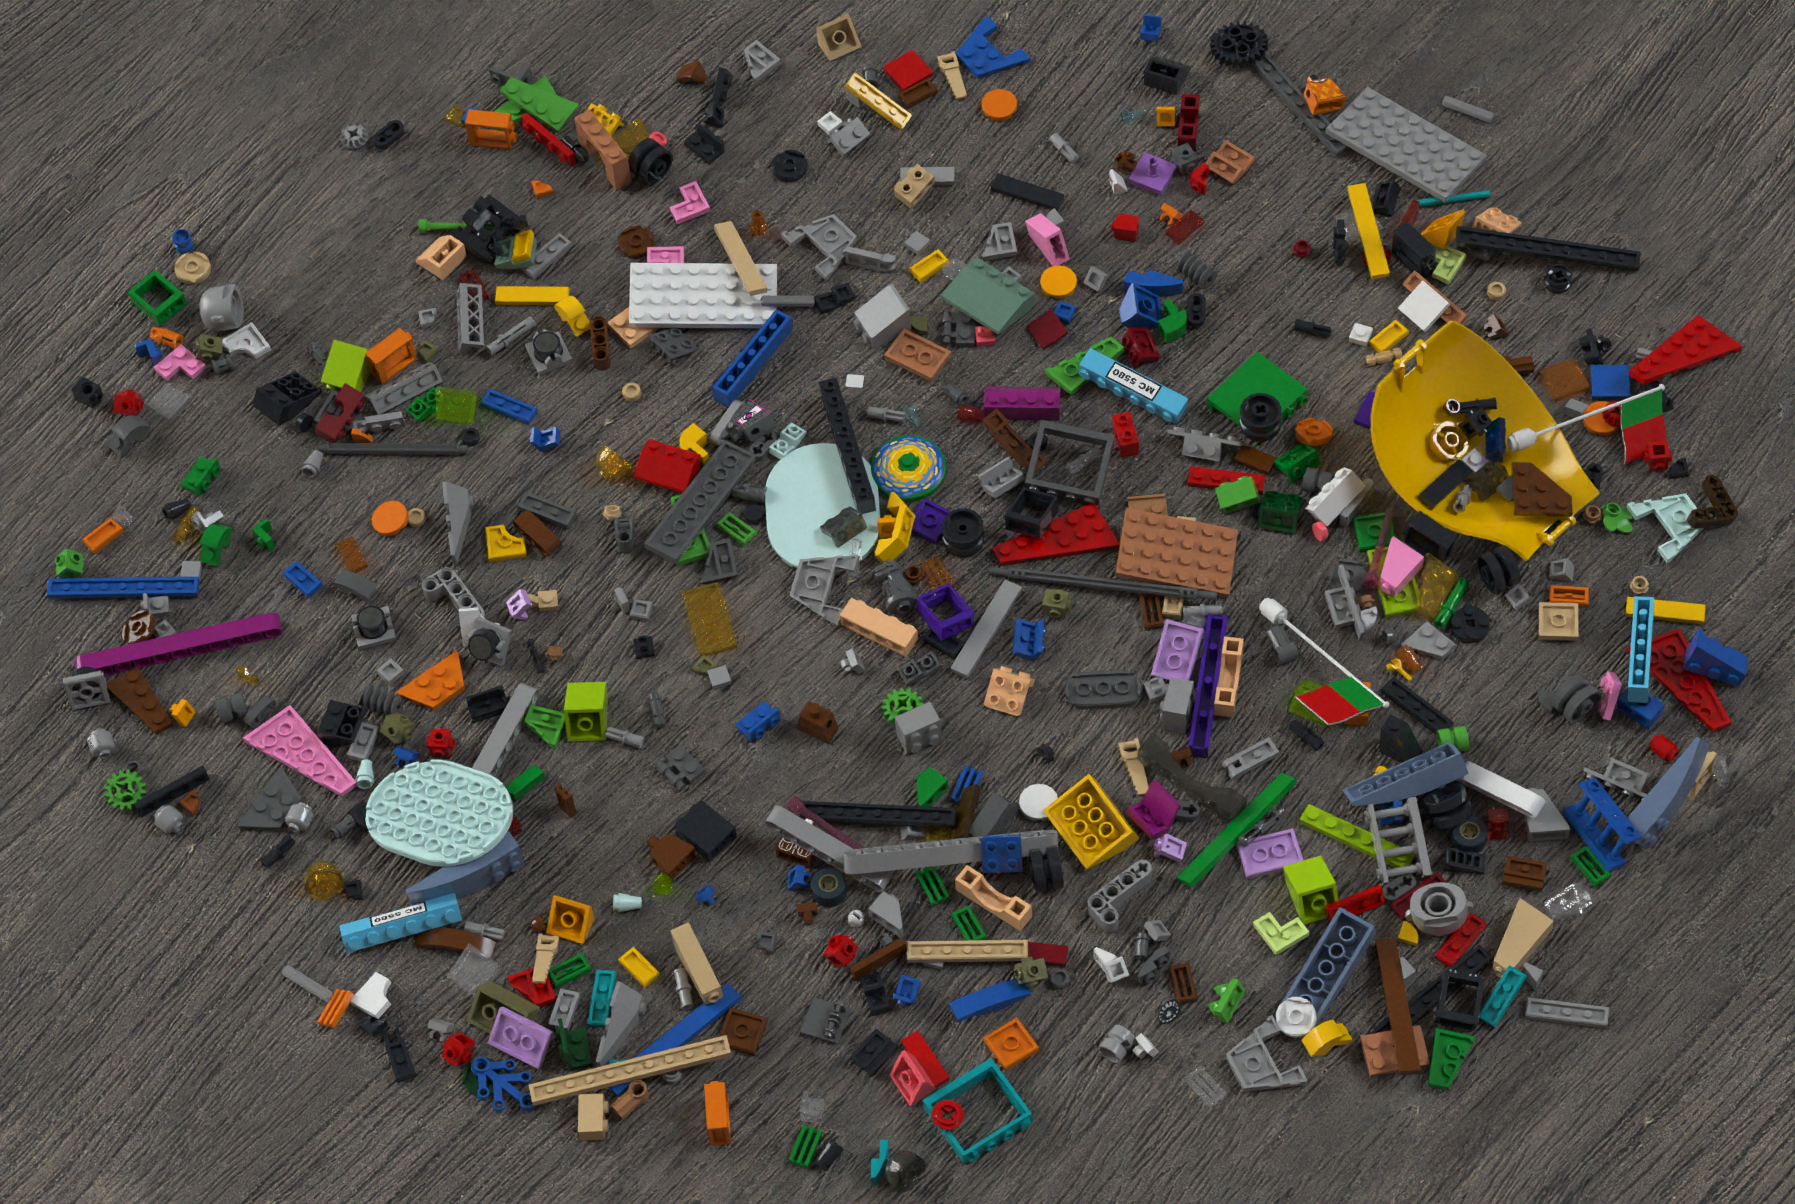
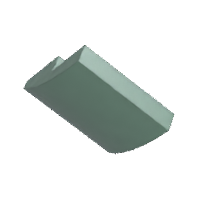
[495,236,537,269]

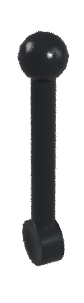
[527,638,545,673]

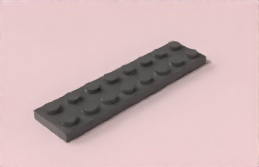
[644,440,757,564]

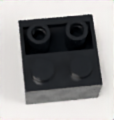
[1144,56,1190,95]
[317,700,367,748]

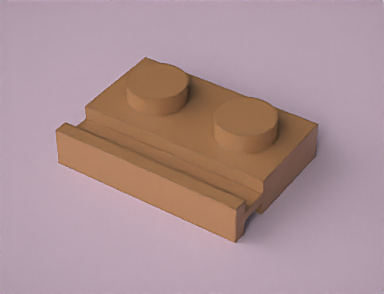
[1128,494,1168,516]

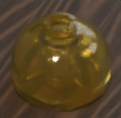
[595,445,633,480]
[304,861,344,901]

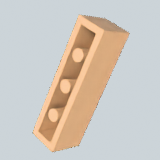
[839,598,918,657]

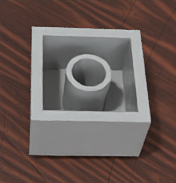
[1159,677,1194,734]
[895,702,942,754]

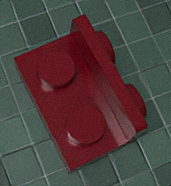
[1122,328,1160,368]

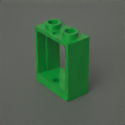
[128,270,187,326]

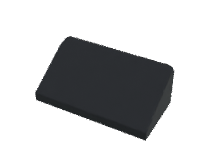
[1372,180,1400,216]

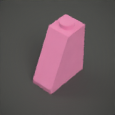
[1025,213,1070,266]
[1380,536,1424,597]

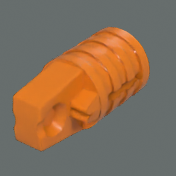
[149,327,184,350]

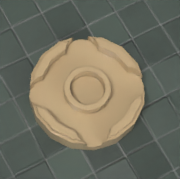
[175,252,211,284]

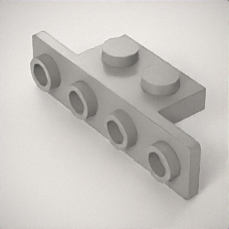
[1167,426,1244,461]
[1324,565,1366,640]
[1583,758,1649,801]

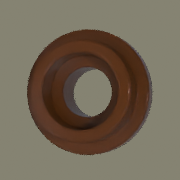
[904,565,923,584]

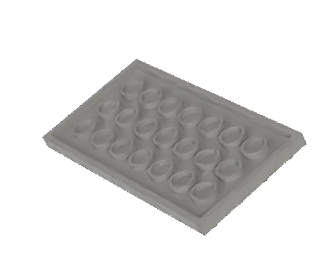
[1325,87,1487,202]

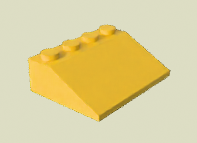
[1043,774,1139,870]

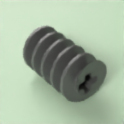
[1177,251,1217,289]
[360,684,403,716]

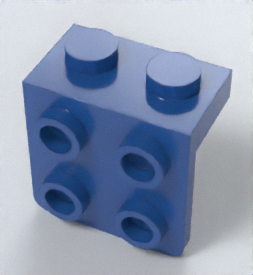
[981,835,1023,873]

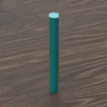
[1417,190,1490,207]

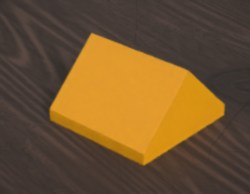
[1421,209,1465,249]
[546,895,594,944]

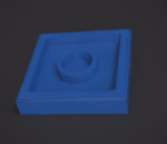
[1590,365,1630,400]

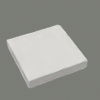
[1398,281,1450,332]

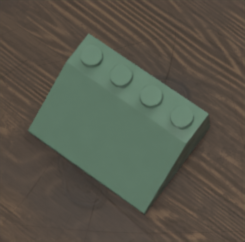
[940,257,1035,334]

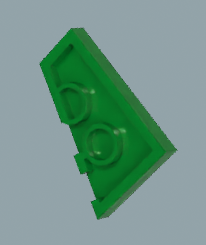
[1427,1028,1476,1091]

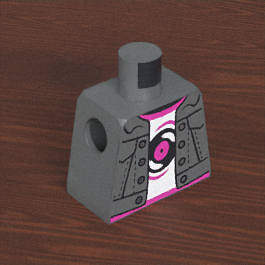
[729,400,777,442]

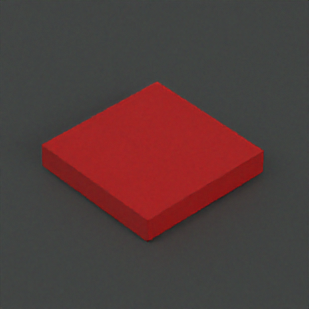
[883,49,933,91]

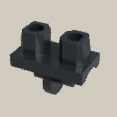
[1578,328,1611,365]

